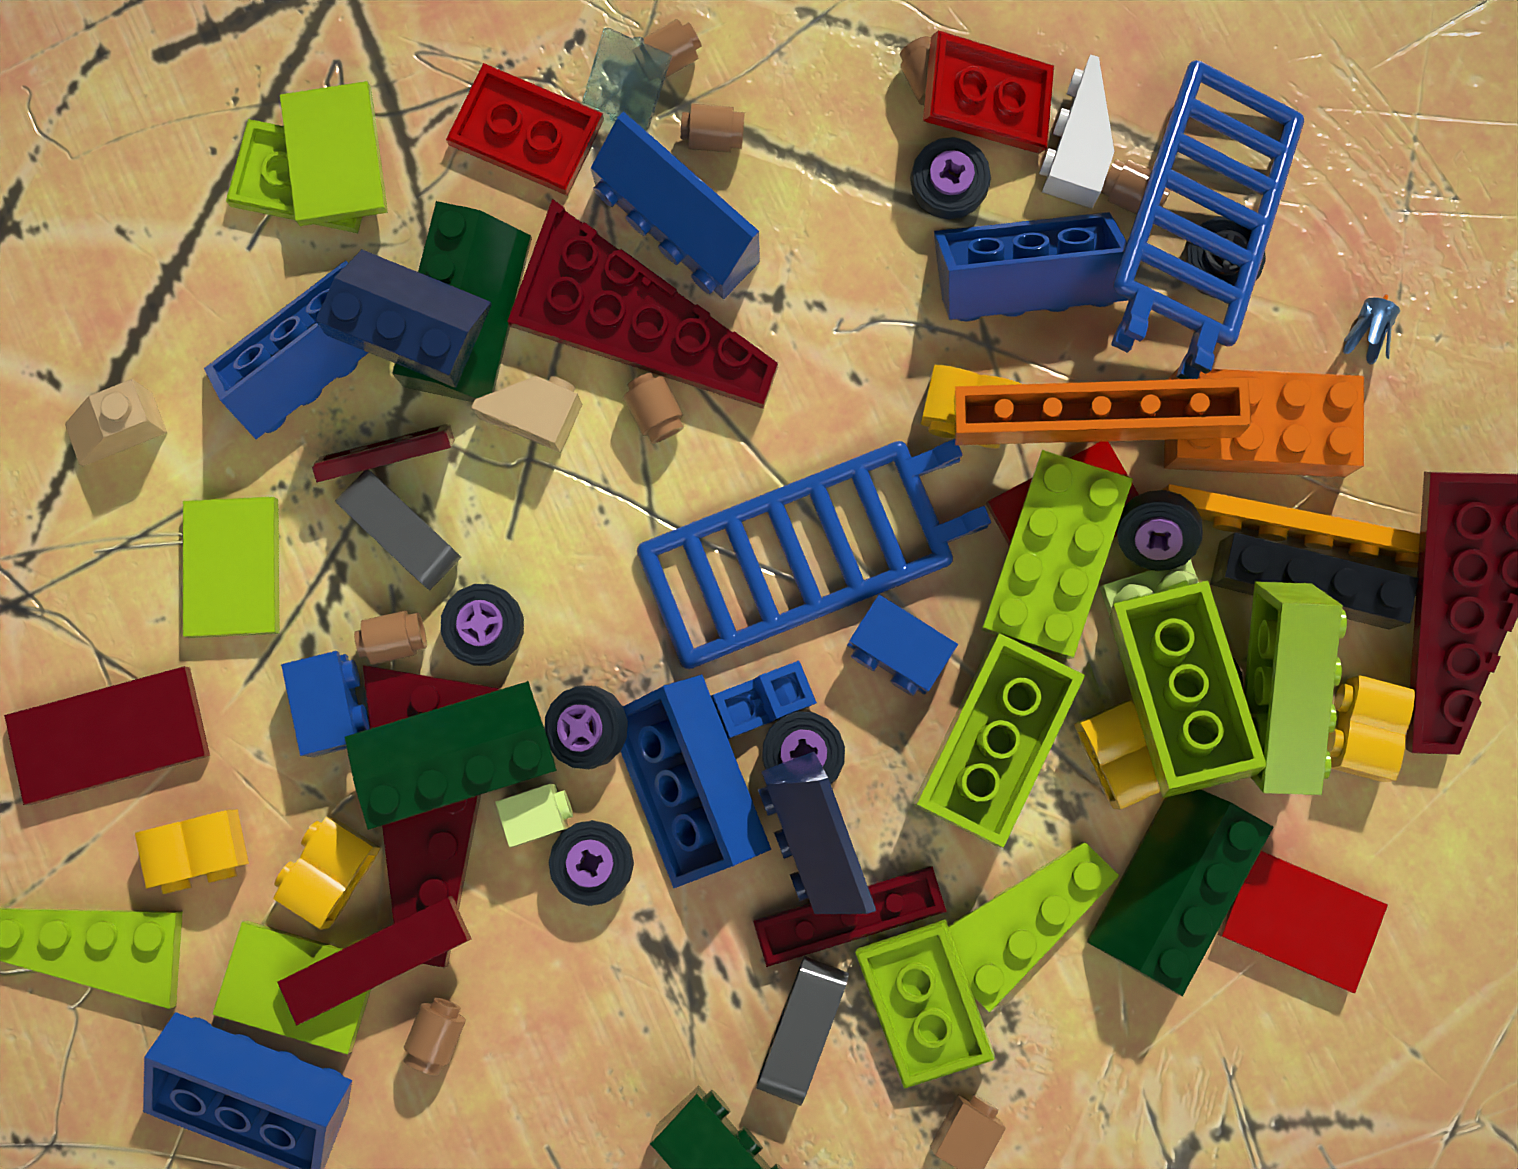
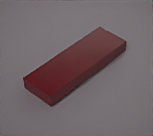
[312,424,455,483]

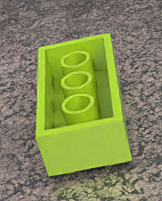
[981,450,1133,659]
[1109,580,1267,798]
[1244,582,1347,795]
[912,633,1085,848]

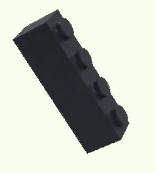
[1210,532,1419,630]

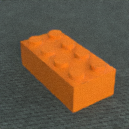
[1164,367,1364,478]

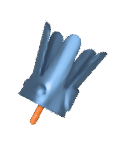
[1343,294,1400,364]

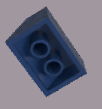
[315,249,492,388]
[758,751,876,914]

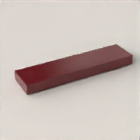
[753,866,947,967]
[277,896,472,1026]

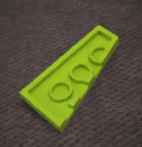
[948,842,1120,1013]
[0,908,183,1009]

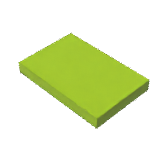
[280,81,388,226]
[226,119,362,233]
[183,497,280,638]
[855,919,995,1089]
[212,921,371,1055]

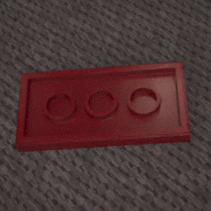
[4,666,210,805]

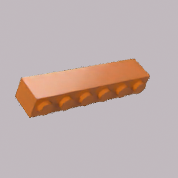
[954,377,1251,445]

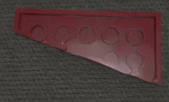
[507,199,778,409]
[1406,471,1518,755]
[363,665,500,968]

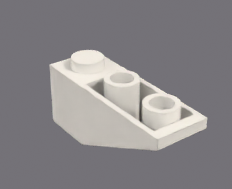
[1039,54,1114,209]

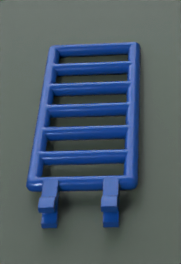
[1111,60,1304,379]
[637,439,991,669]

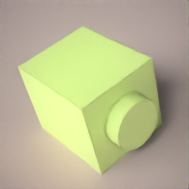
[495,784,573,847]

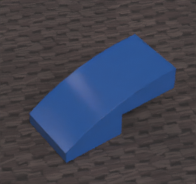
[711,661,817,740]

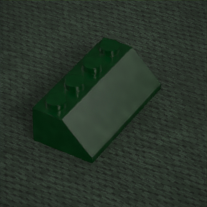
[392,201,532,402]
[345,681,557,830]
[1086,789,1273,997]
[650,1085,783,1169]

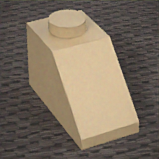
[471,376,582,453]
[65,379,167,466]

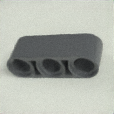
[335,469,462,590]
[756,956,849,1106]

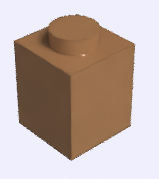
[930,1095,1006,1169]

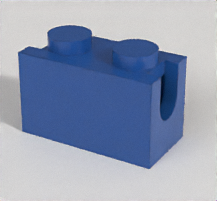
[847,594,958,696]
[281,651,370,757]

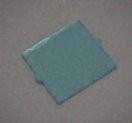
[582,27,672,131]

